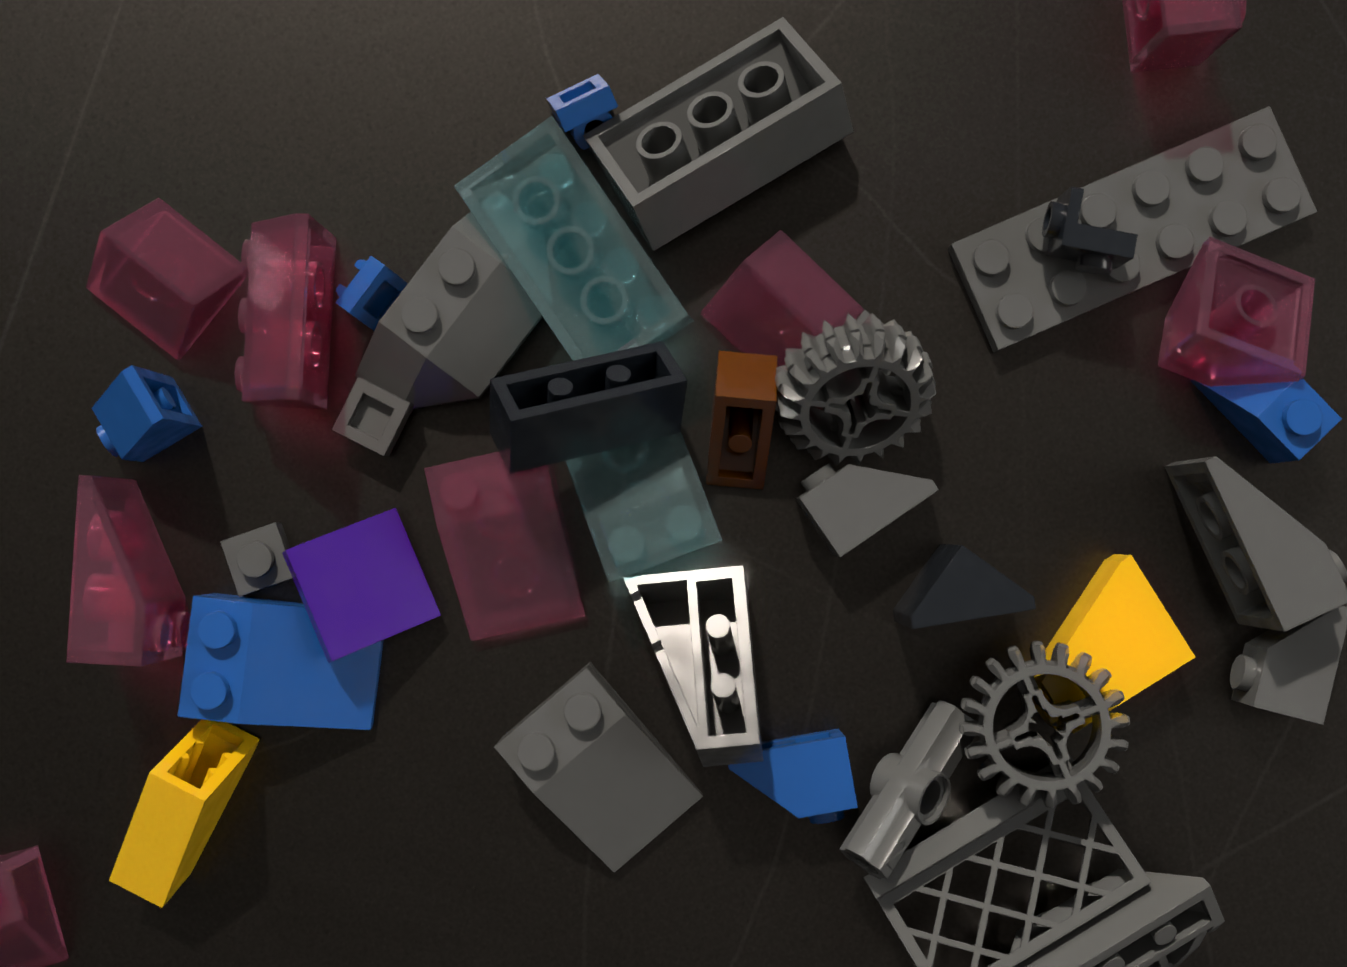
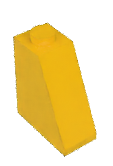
[1032,554,1195,733]
[109,719,260,908]

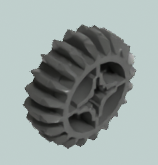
[775,313,936,465]
[959,641,1130,809]

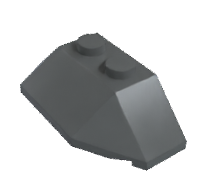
[355,192,551,409]
[1011,869,1225,967]

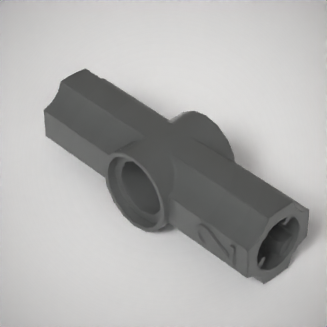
[840,700,975,880]

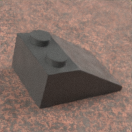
[1164,456,1347,632]
[494,662,703,873]

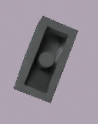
[795,463,939,557]
[1230,606,1347,725]

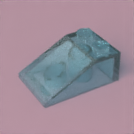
[566,431,722,583]

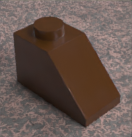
[706,350,778,490]

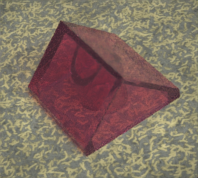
[86,198,252,360]
[701,230,864,367]

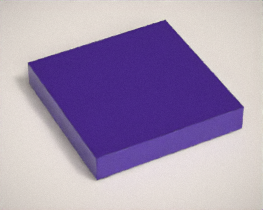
[282,508,441,663]

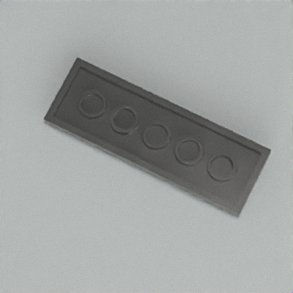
[947,106,1317,353]

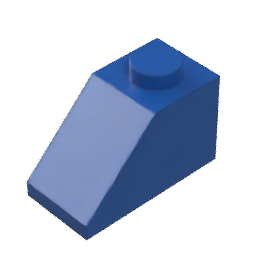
[1190,340,1342,464]
[92,365,202,462]
[728,728,858,824]

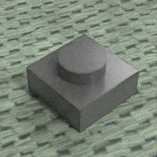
[332,377,414,456]
[220,522,293,597]

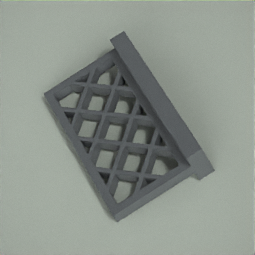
[863,753,1151,967]

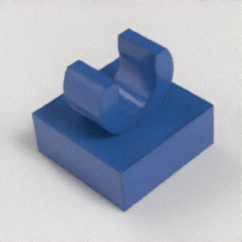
[546,74,618,150]
[336,256,408,331]

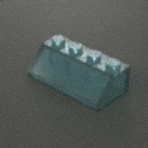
[454,116,694,361]

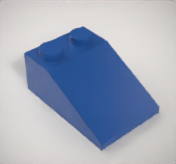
[178,593,384,730]

